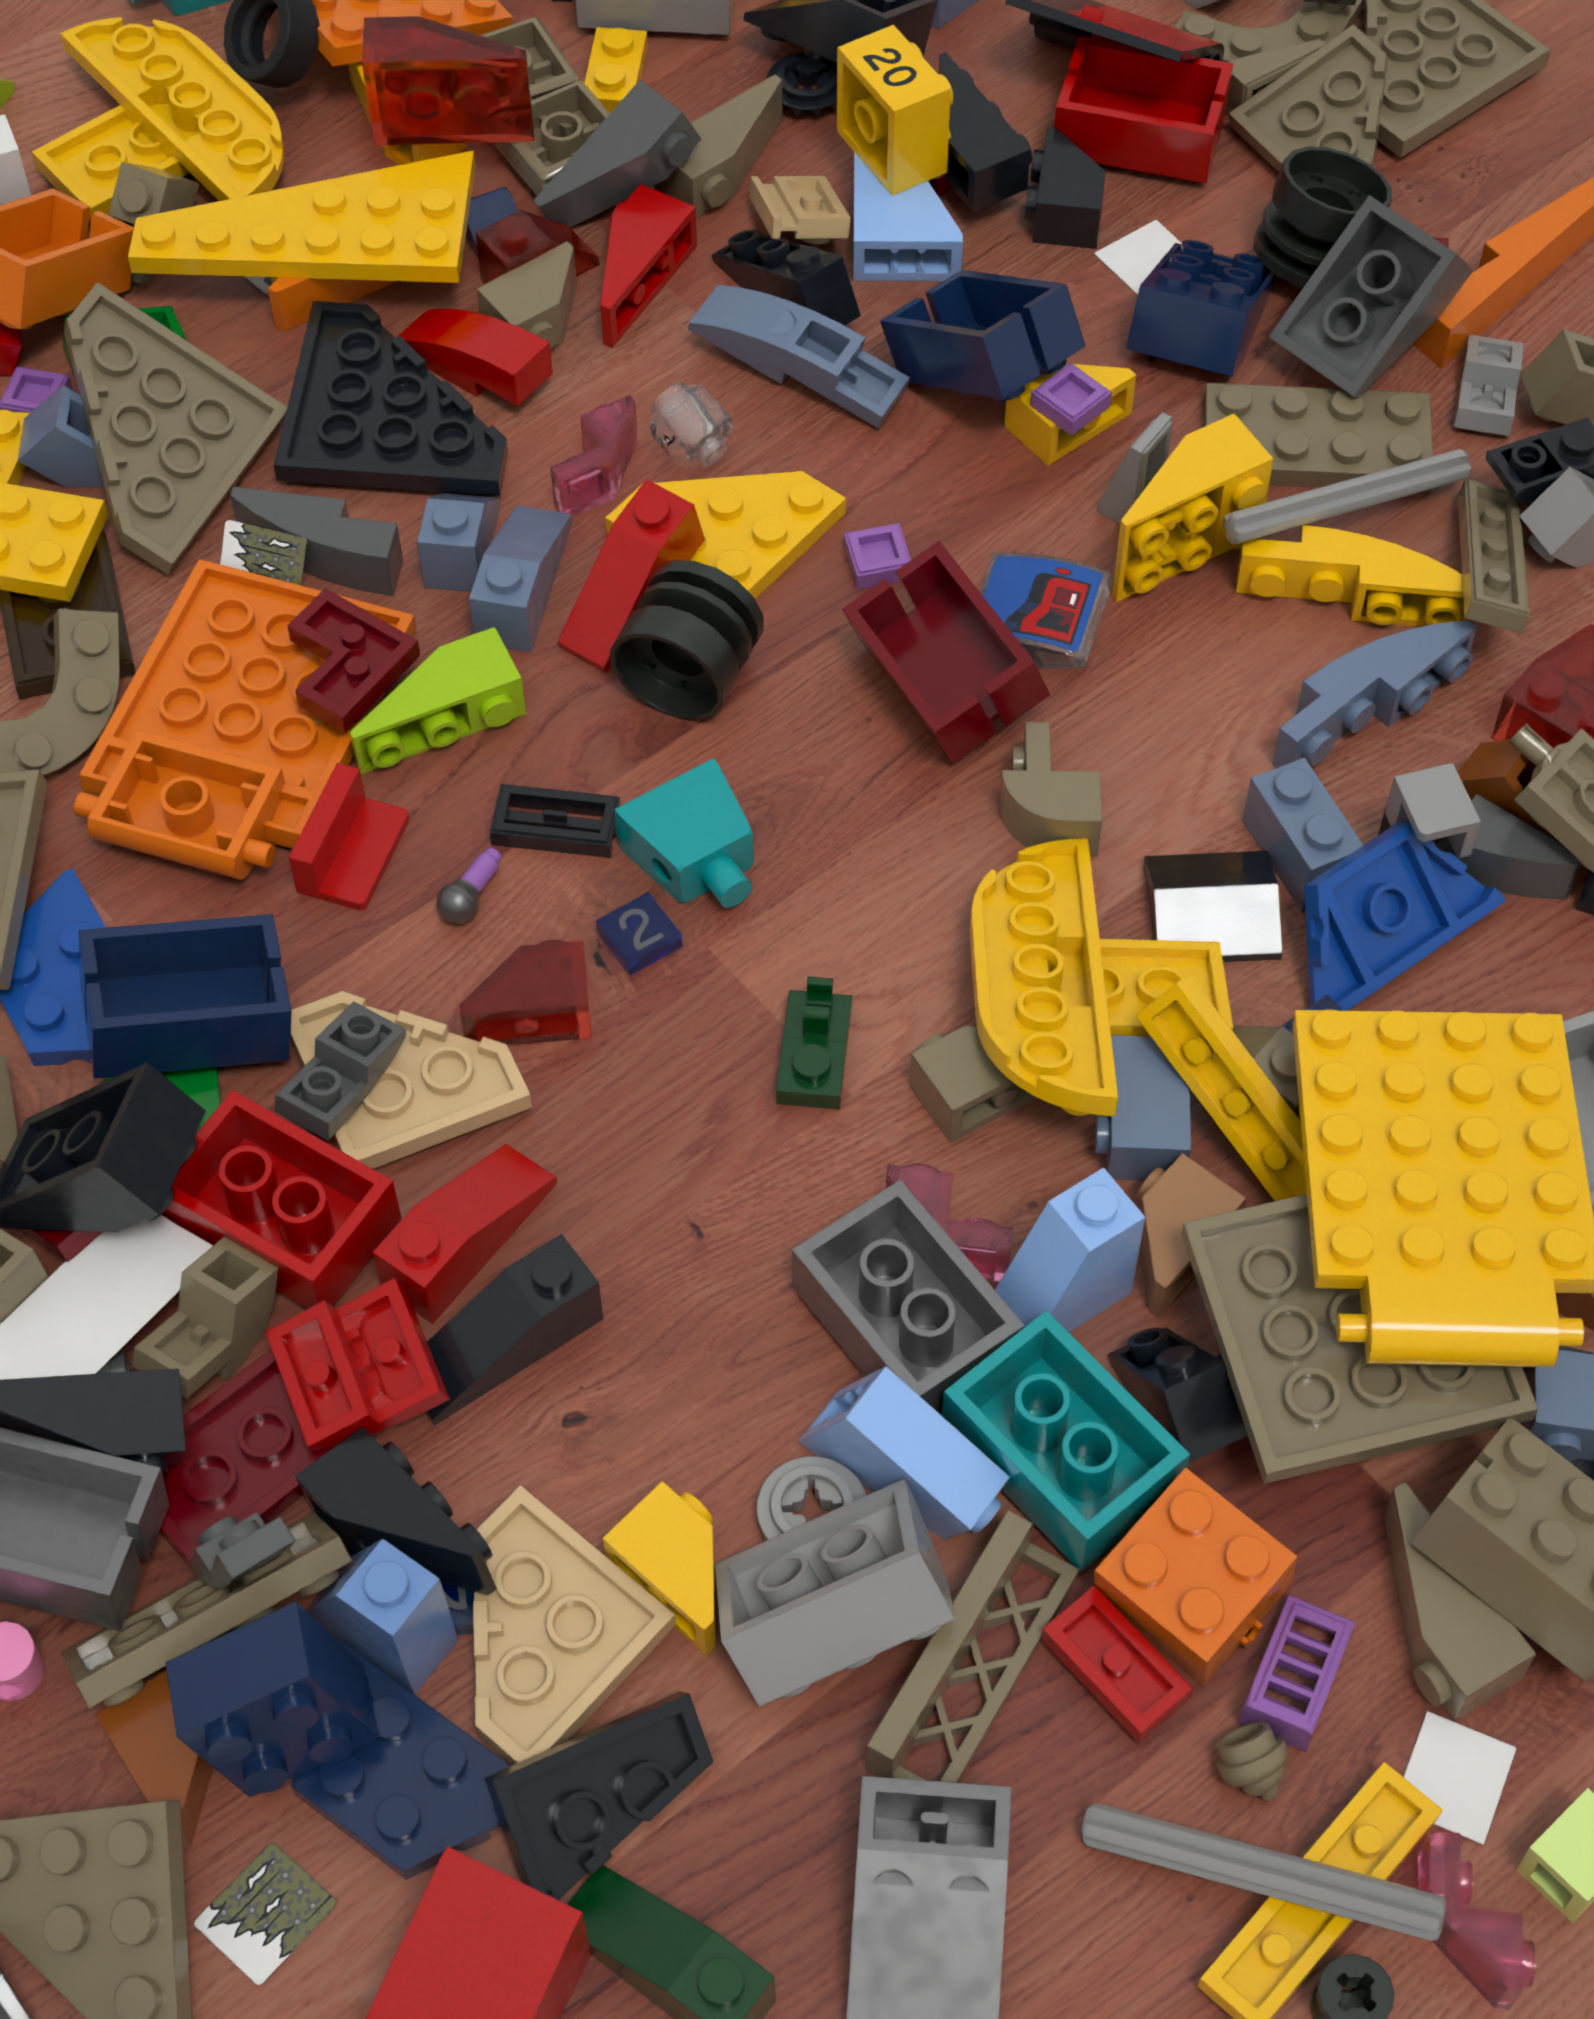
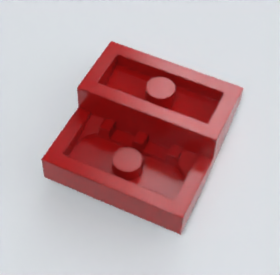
[265,1278,450,1451]

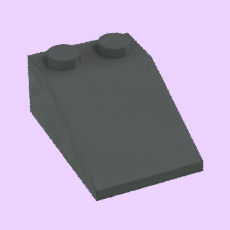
[1269,195,1473,399]

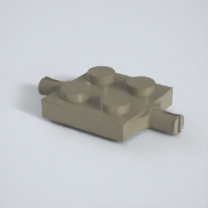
[1508,723,1594,873]

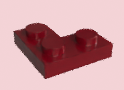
[287,588,420,733]

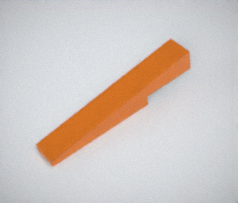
[1412,177,1594,369]

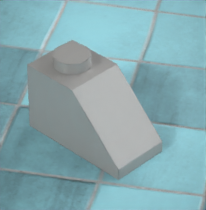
[1519,467,1594,568]

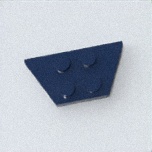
[291,1636,510,1880]

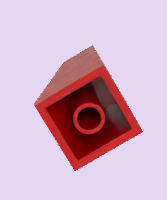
[365,1846,592,2019]

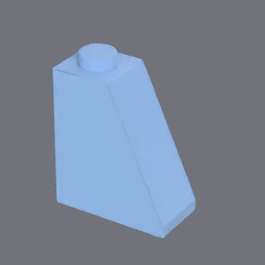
[853,152,963,281]
[995,1167,1145,1332]
[798,1366,1010,1540]

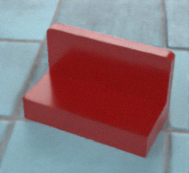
[288,763,410,911]

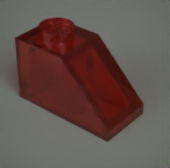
[475,210,600,284]
[459,940,592,1046]

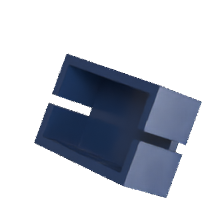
[880,270,1086,401]
[78,914,292,1079]

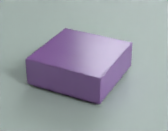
[1030,363,1112,436]
[0,366,73,413]
[843,523,911,589]

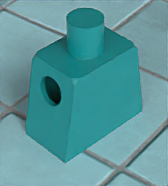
[614,758,754,908]

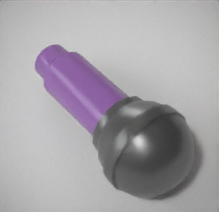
[436,848,502,924]

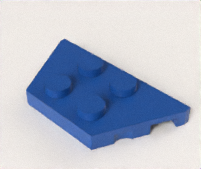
[1304,822,1506,1011]
[0,868,106,1066]

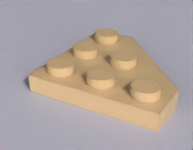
[290,991,532,1169]
[473,1485,676,1766]

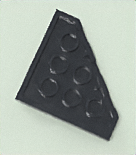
[274,301,508,496]

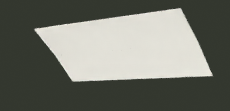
[0,1215,213,1380]

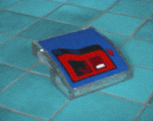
[979,552,1114,669]

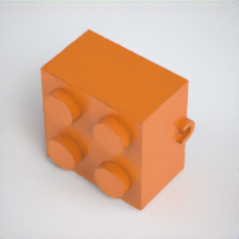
[1094,1467,1298,1687]

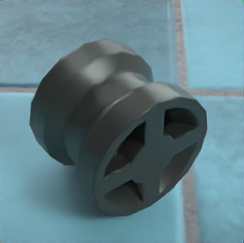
[1310,1954,1395,2019]

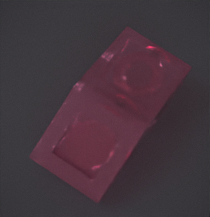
[550,395,638,516]
[886,1163,1013,1281]
[1418,1831,1535,2010]

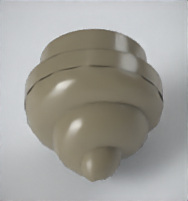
[1215,1721,1288,1802]

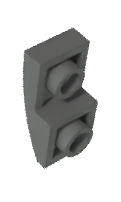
[275,1001,406,1141]
[189,1512,295,1589]

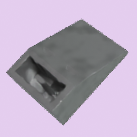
[846,1776,1011,2019]

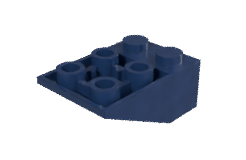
[1126,240,1277,377]

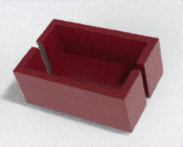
[842,541,1050,765]

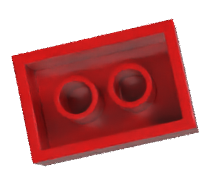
[161,1090,402,1309]

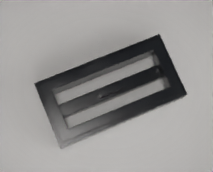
[490,784,621,858]

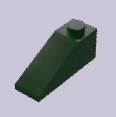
[567,1865,776,2019]

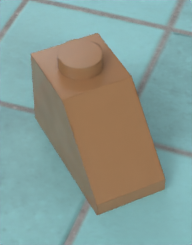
[1137,1153,1246,1319]

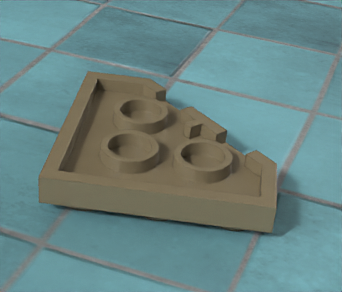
[1229,24,1388,172]
[0,1800,192,2019]

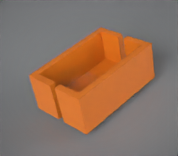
[0,188,134,329]

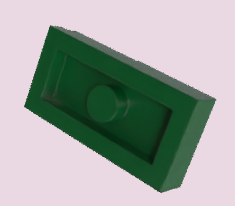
[776,976,853,1110]

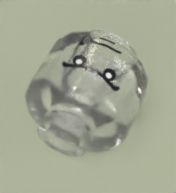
[650,382,732,468]

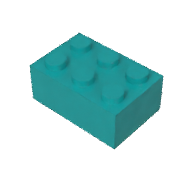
[942,1310,1190,1573]

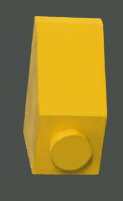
[1004,363,1136,466]
[603,1481,716,1656]

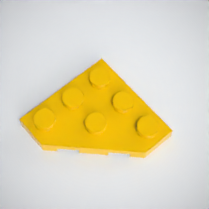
[605,471,846,599]

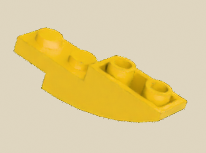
[1236,525,1471,627]

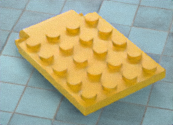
[1293,1009,1594,1367]

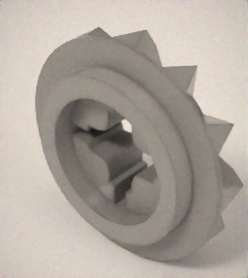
[757,1456,866,1541]

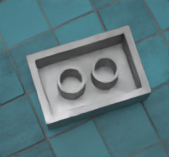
[792,1179,1025,1415]

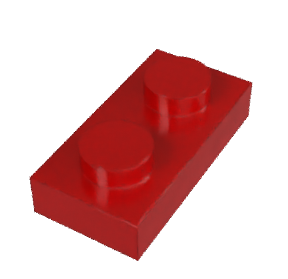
[1041,1585,1193,1743]

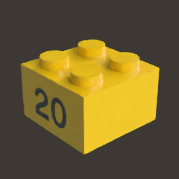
[837,25,953,196]

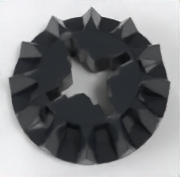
[767,52,837,118]

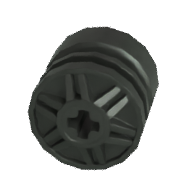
[1253,146,1392,287]
[610,560,764,720]

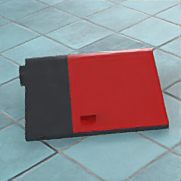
[1005,0,1224,62]

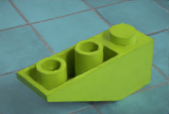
[350,627,526,774]

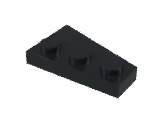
[484,1691,714,1901]

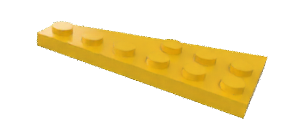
[128,150,476,283]

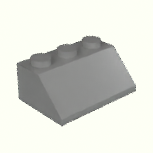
[715,1478,956,1707]

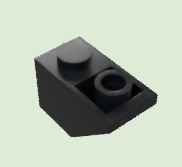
[1025,128,1106,249]
[1485,418,1594,507]
[1108,1327,1247,1464]

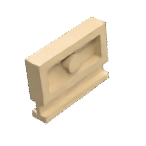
[749,176,850,244]

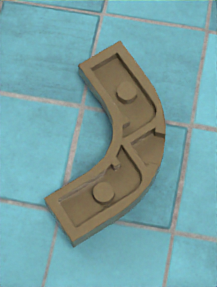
[1174,0,1364,62]
[0,609,120,778]

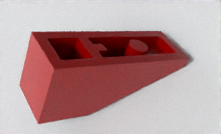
[600,184,697,348]
[557,479,705,673]
[373,1144,557,1324]

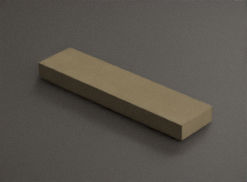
[1458,479,1530,634]

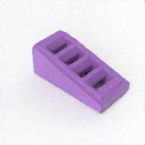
[1238,1595,1355,1752]

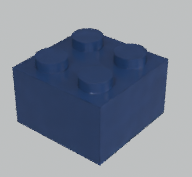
[166,1602,378,1797]

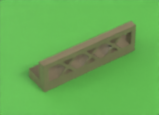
[866,1510,1080,1783]

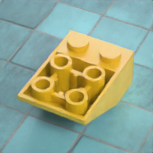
[1111,414,1274,602]

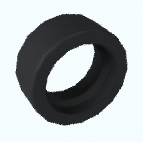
[223,0,320,88]

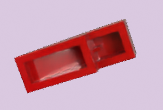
[397,308,553,407]

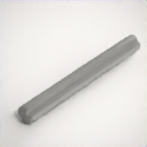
[1223,449,1472,544]
[1081,1803,1447,1941]

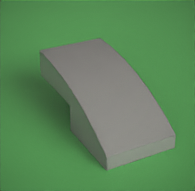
[1454,334,1524,437]

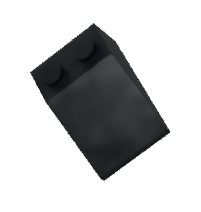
[0,1062,206,1232]

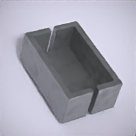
[0,1428,169,1631]

